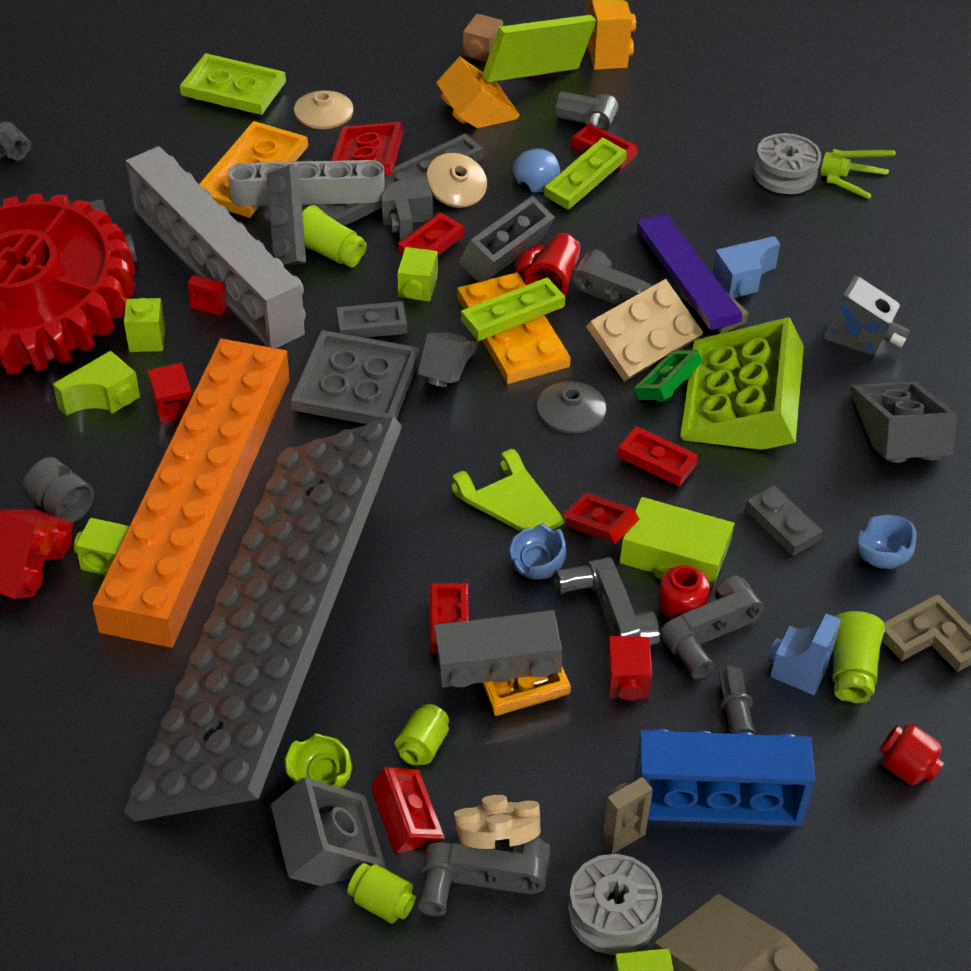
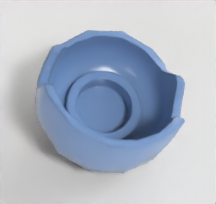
[513,148,561,193]
[857,515,917,569]
[508,523,566,580]

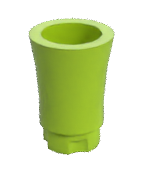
[302,205,367,268]
[833,611,885,704]

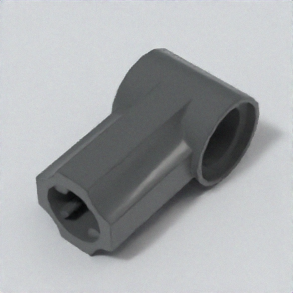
[555,91,619,131]

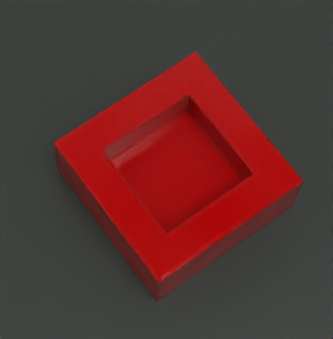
[187,275,226,316]

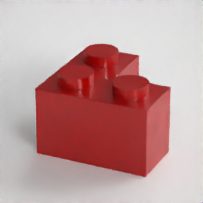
[0,509,74,599]

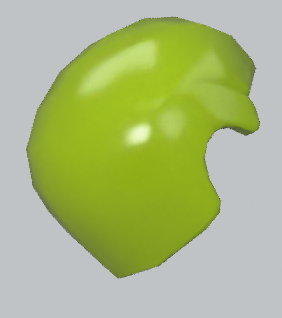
[284,733,352,788]

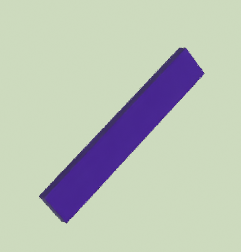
[637,214,742,330]

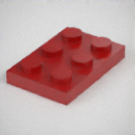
[331,121,403,177]

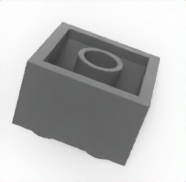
[271,777,386,886]

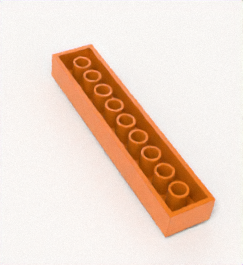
[92,339,289,648]

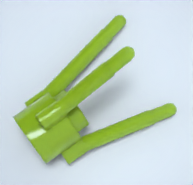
[821,149,896,199]

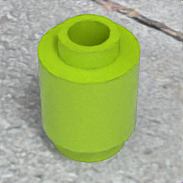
[395,704,449,765]
[347,863,416,923]

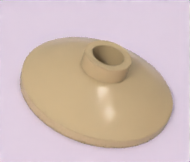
[294,90,353,129]
[426,153,487,208]

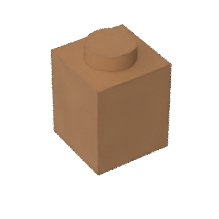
[463,14,503,62]

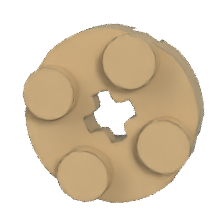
[454,795,541,849]

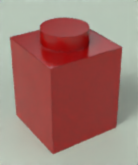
[148,363,192,423]
[607,636,652,700]

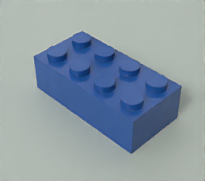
[634,729,815,826]

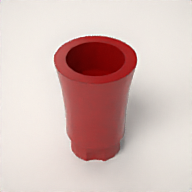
[525,233,580,296]

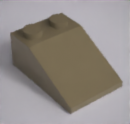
[653,894,819,971]

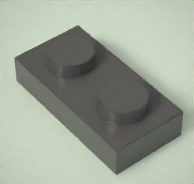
[336,301,407,338]
[745,485,823,556]

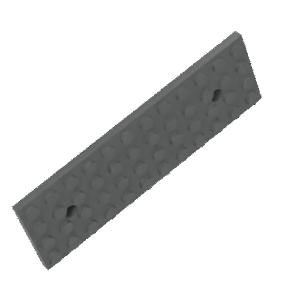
[124,416,402,822]

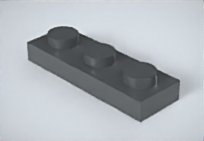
[267,165,306,269]

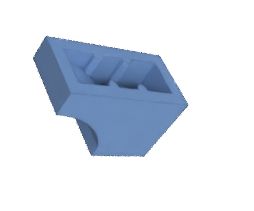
[712,236,780,298]
[768,613,841,695]

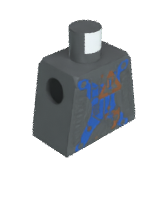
[823,275,911,355]

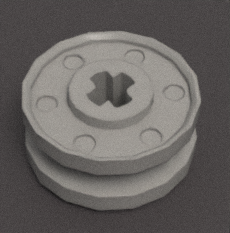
[753,133,821,194]
[568,854,663,956]

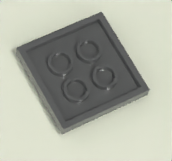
[291,330,420,424]

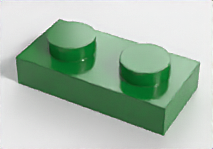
[634,350,703,402]

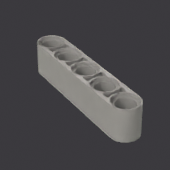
[227,160,385,206]

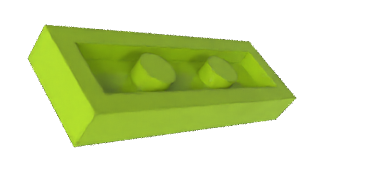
[544,137,627,210]
[461,277,565,341]

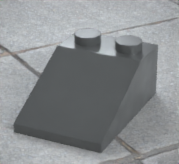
[850,381,958,463]

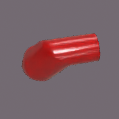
[514,243,545,281]

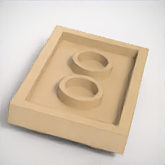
[586,279,703,382]

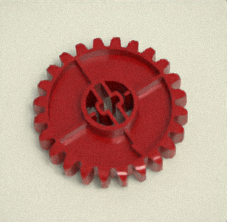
[0,193,135,375]

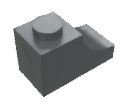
[417,332,478,387]

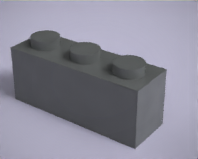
[458,196,555,282]
[434,610,562,687]

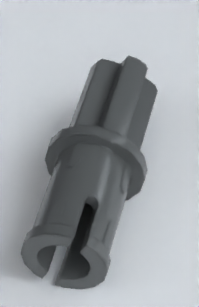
[719,665,756,735]

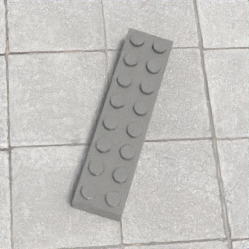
[126,146,306,348]

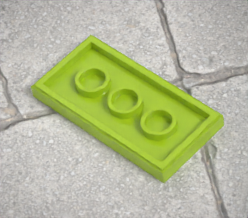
[482,15,597,83]

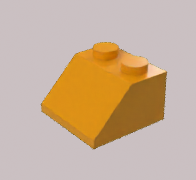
[587,0,636,70]
[436,56,520,129]

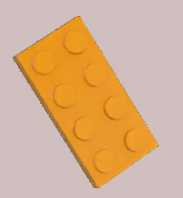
[199,121,308,218]
[457,272,571,384]

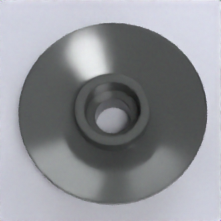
[537,381,606,434]

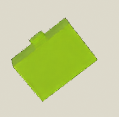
[620,497,735,590]

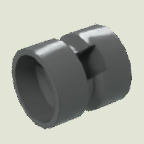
[23,457,94,523]

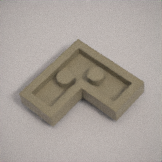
[882,594,971,672]

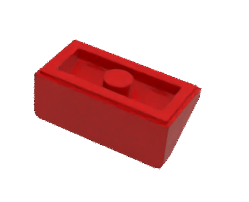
[371,767,444,853]

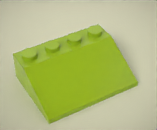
[680,317,804,450]

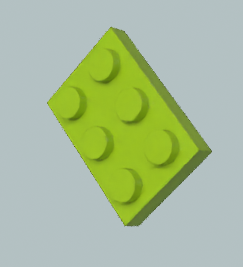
[180,53,286,115]

